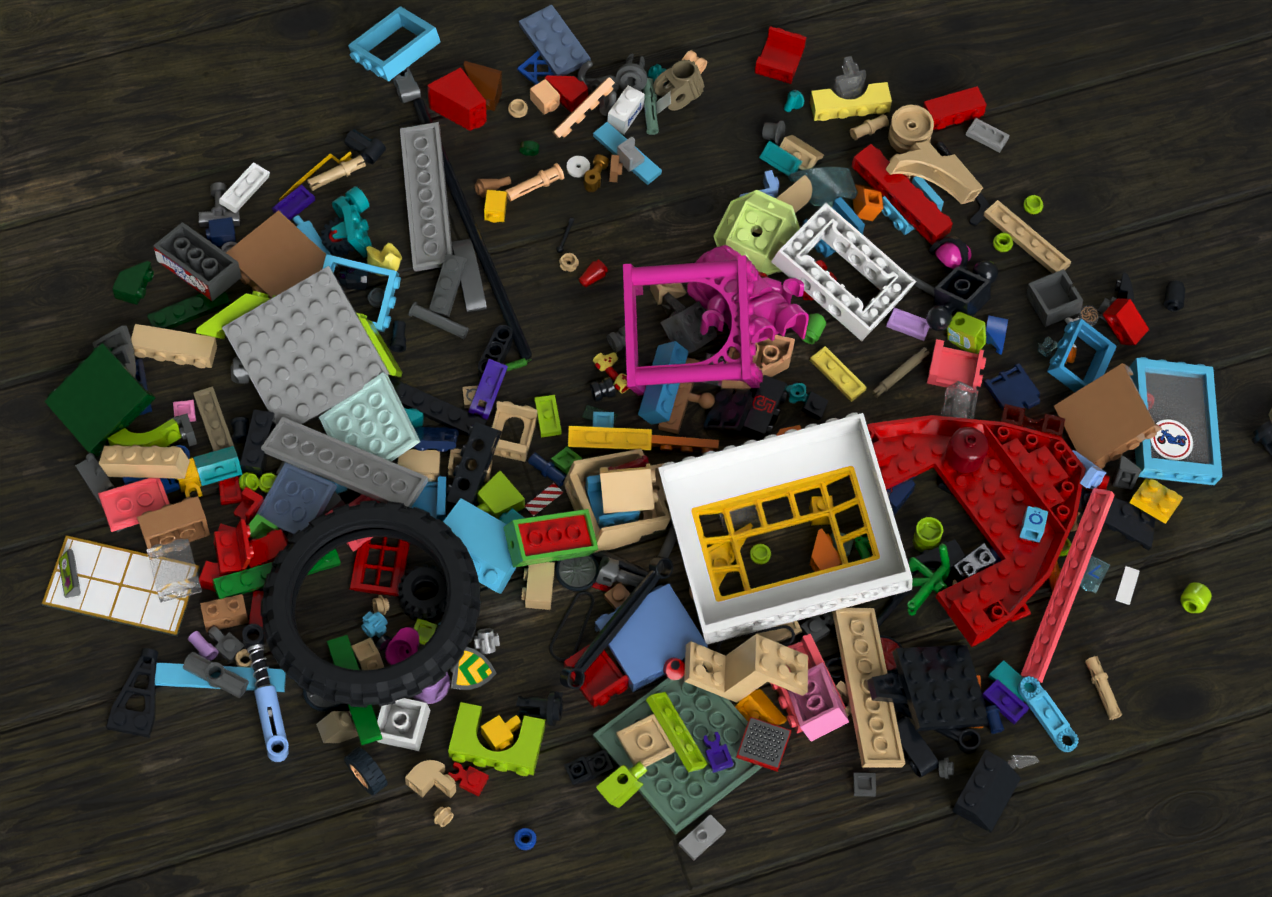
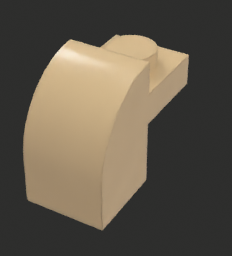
[405,760,456,798]

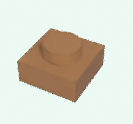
[609,155,623,182]
[604,582,630,610]

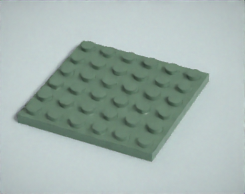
[593,674,762,835]

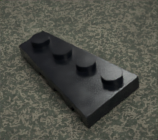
[1078,489,1156,551]
[867,673,908,704]

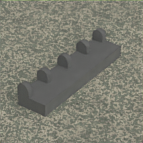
[75,453,127,533]

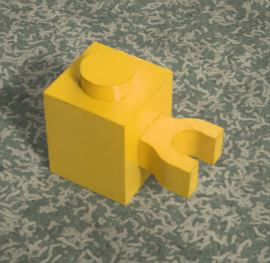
[177,458,202,498]
[481,715,521,752]

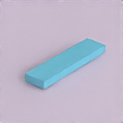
[593,122,662,185]

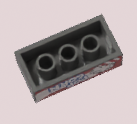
[153,222,242,302]

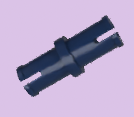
[528,453,567,487]

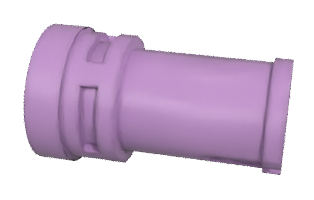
[188,631,219,661]

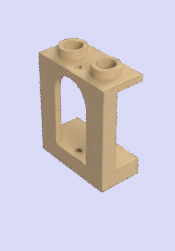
[492,401,537,462]

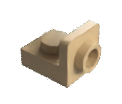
[351,638,384,670]

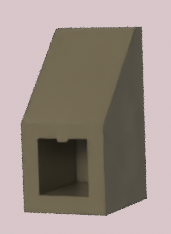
[316,711,358,743]

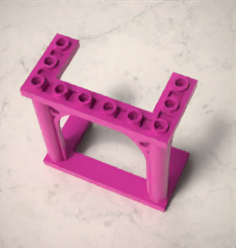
[623,255,763,396]

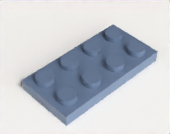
[519,4,591,76]

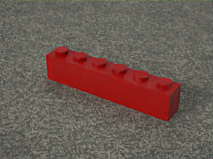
[851,144,953,245]

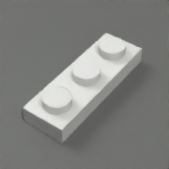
[219,163,270,213]

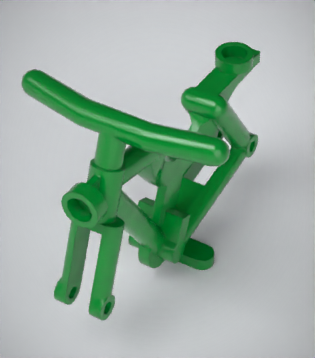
[855,536,950,616]

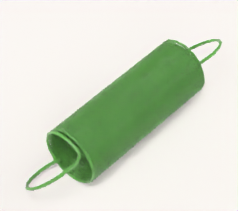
[505,358,532,371]

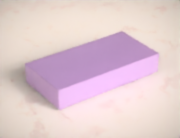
[886,308,930,341]

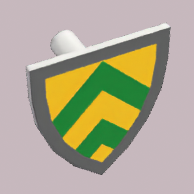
[450,647,497,690]

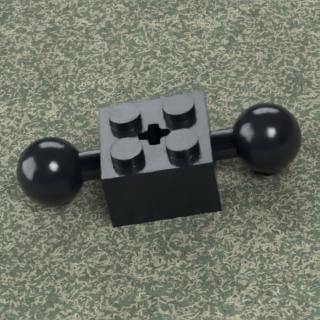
[926,260,998,331]

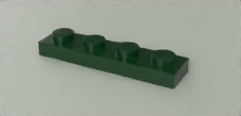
[147,292,231,329]

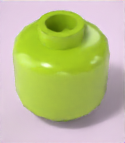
[1180,582,1212,613]

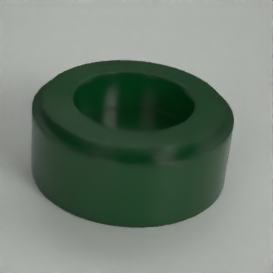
[519,141,539,156]

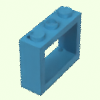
[1047,319,1117,392]

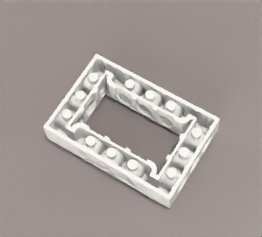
[771,203,916,341]

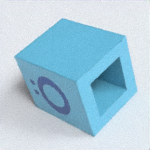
[1019,506,1048,543]

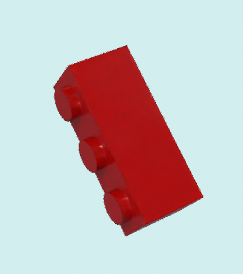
[923,86,987,130]

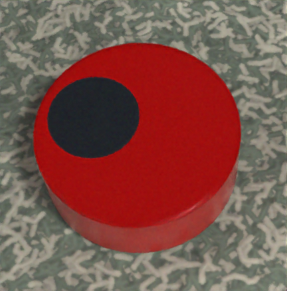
[663,657,685,680]

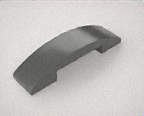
[452,239,487,312]

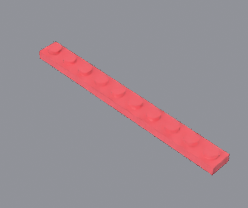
[1021,488,1115,683]

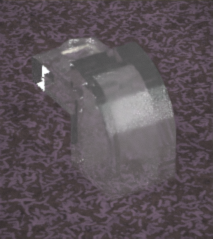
[834,56,866,99]

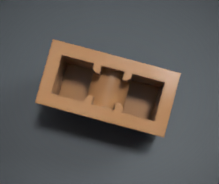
[200,594,249,632]

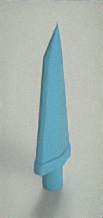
[293,215,338,267]

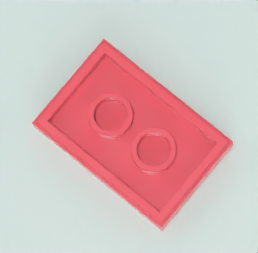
[98,478,170,532]

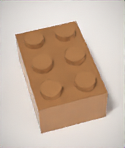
[137,496,210,555]

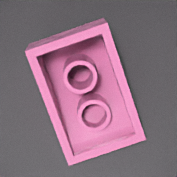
[788,662,849,741]

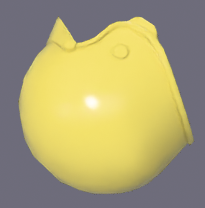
[367,243,402,276]

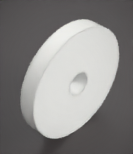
[567,156,590,178]

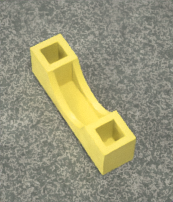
[810,82,892,121]

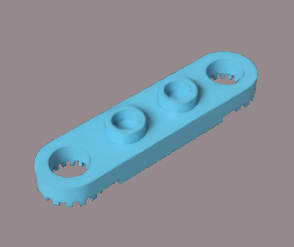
[1018,676,1079,752]

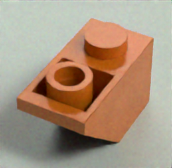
[851,184,883,221]
[810,529,842,572]

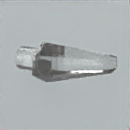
[1008,755,1040,769]

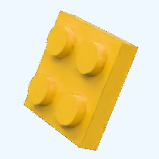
[1129,478,1183,524]

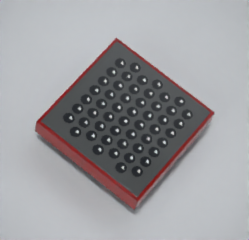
[736,717,792,772]

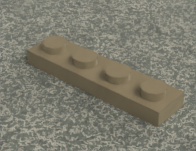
[193,386,236,451]

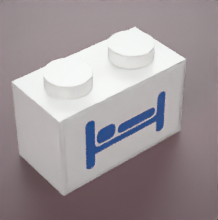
[608,85,645,134]

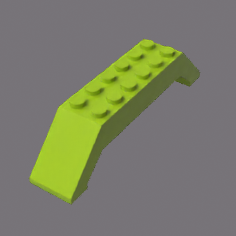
[196,291,403,377]

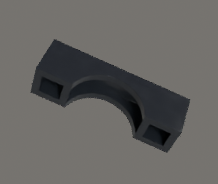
[889,539,965,600]

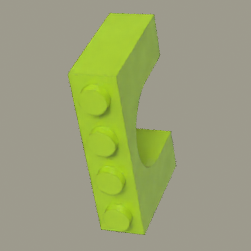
[448,702,545,776]

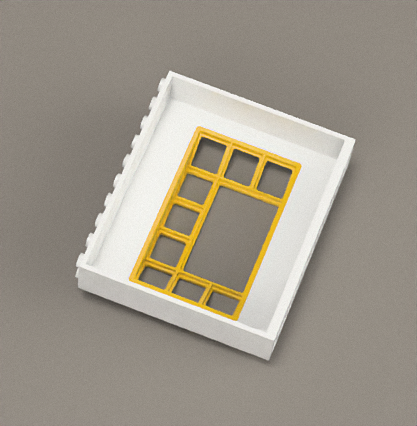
[658,413,913,645]

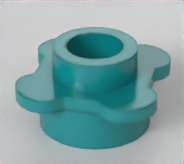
[786,383,807,404]

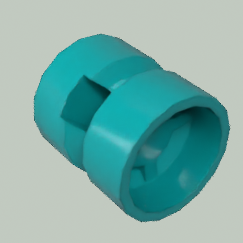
[332,186,370,219]

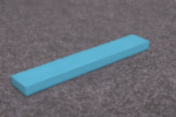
[155,663,286,692]

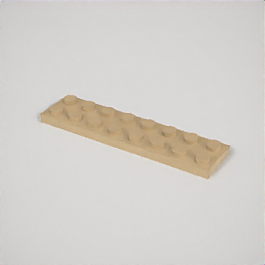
[832,608,905,767]

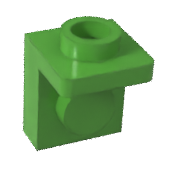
[551,447,582,475]

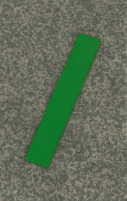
[327,635,382,746]

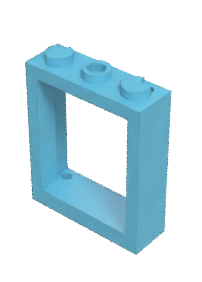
[348,6,441,81]
[323,254,401,333]

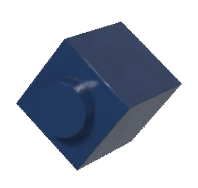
[206,217,236,247]

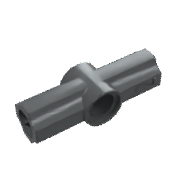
[183,652,249,698]

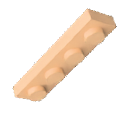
[552,77,615,138]

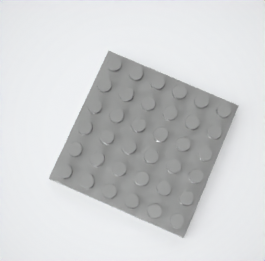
[222,266,390,425]

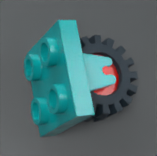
[320,204,372,258]

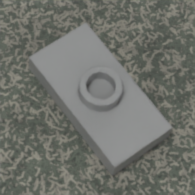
[966,118,1010,153]
[679,814,726,861]

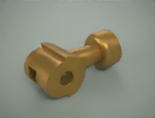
[584,154,610,192]

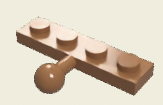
[658,358,715,434]

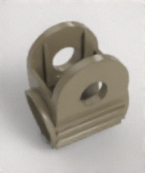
[653,59,705,111]

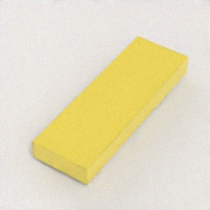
[810,346,867,402]

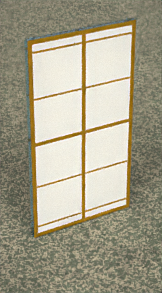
[42,536,200,636]

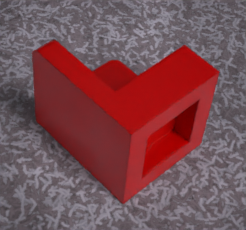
[234,487,264,524]

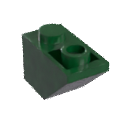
[112,261,154,305]

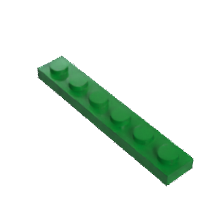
[212,548,341,599]

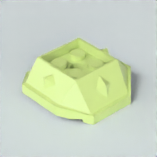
[714,190,800,276]

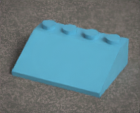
[443,498,516,594]

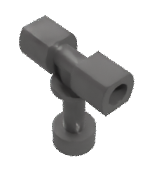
[199,182,240,227]

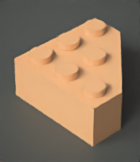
[721,335,795,391]

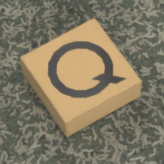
[463,386,485,408]

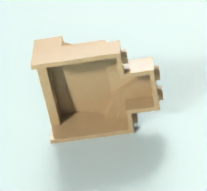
[563,449,671,553]

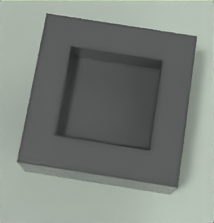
[853,773,876,797]

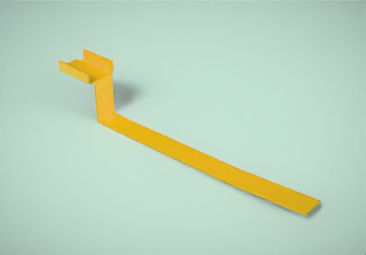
[279,151,352,201]

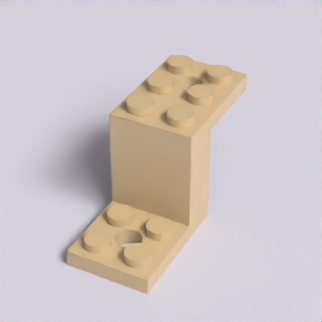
[684,634,808,703]

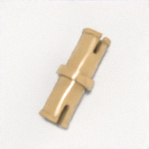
[850,114,889,140]

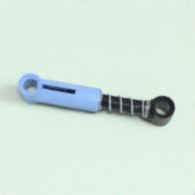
[242,624,289,762]

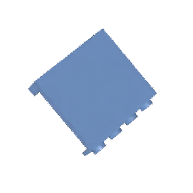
[595,584,708,692]

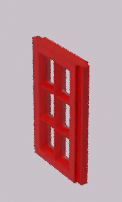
[350,537,410,596]

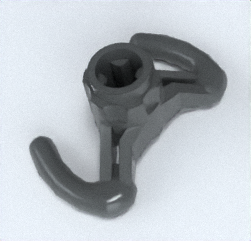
[577,61,619,116]

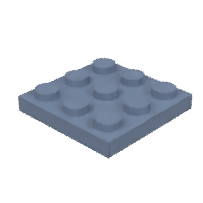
[255,462,337,535]

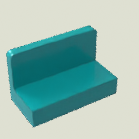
[194,446,242,486]

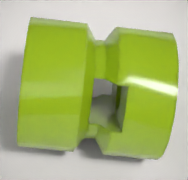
[913,517,943,552]

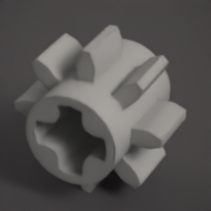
[473,628,500,654]

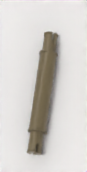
[872,347,929,398]

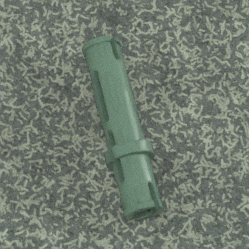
[643,78,659,135]

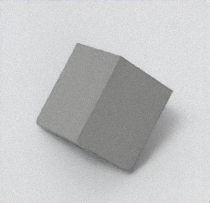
[617,137,645,172]

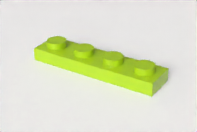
[646,692,708,772]

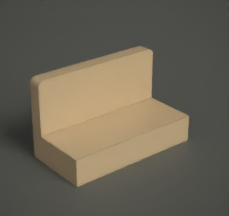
[780,135,824,174]

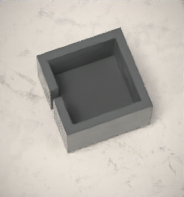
[1026,269,1083,327]

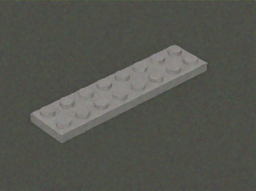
[400,122,453,271]
[261,417,428,508]

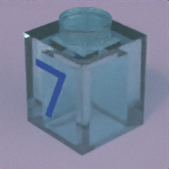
[1080,555,1110,593]

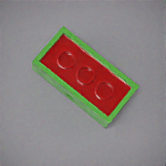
[503,509,598,568]

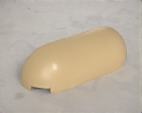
[753,175,812,234]

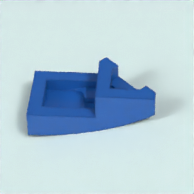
[986,315,1008,355]

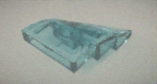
[788,167,858,207]

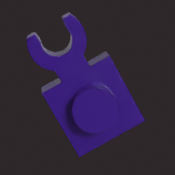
[703,732,734,773]

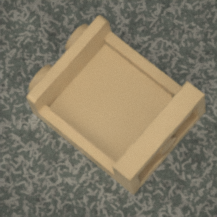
[600,464,658,514]

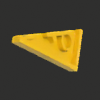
[708,523,753,588]

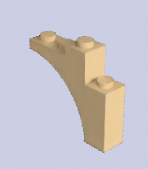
[886,141,983,204]

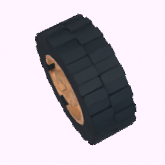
[344,746,388,796]

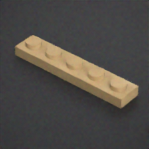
[983,200,1071,274]

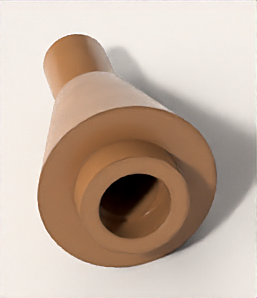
[475,176,511,198]

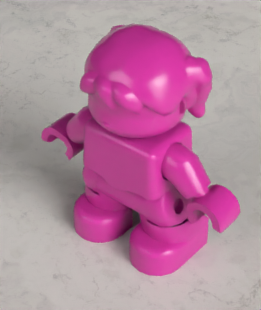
[687,245,809,353]

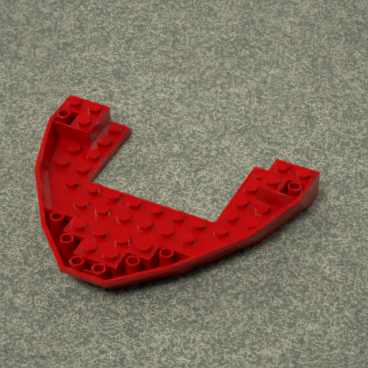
[849,415,1086,647]

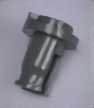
[616,53,647,91]

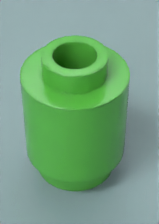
[802,313,826,344]

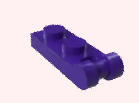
[468,359,508,420]

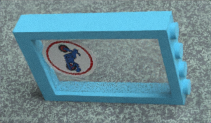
[1130,357,1222,485]

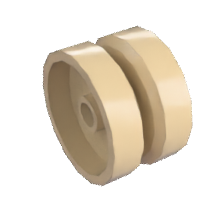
[888,105,934,154]

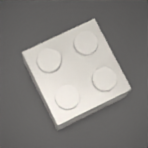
[377,698,431,751]

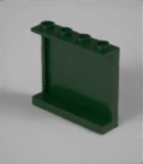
[44,343,156,456]

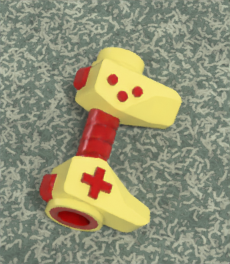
[593,352,629,393]

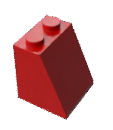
[428,68,487,131]

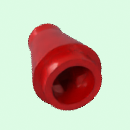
[578,259,608,288]

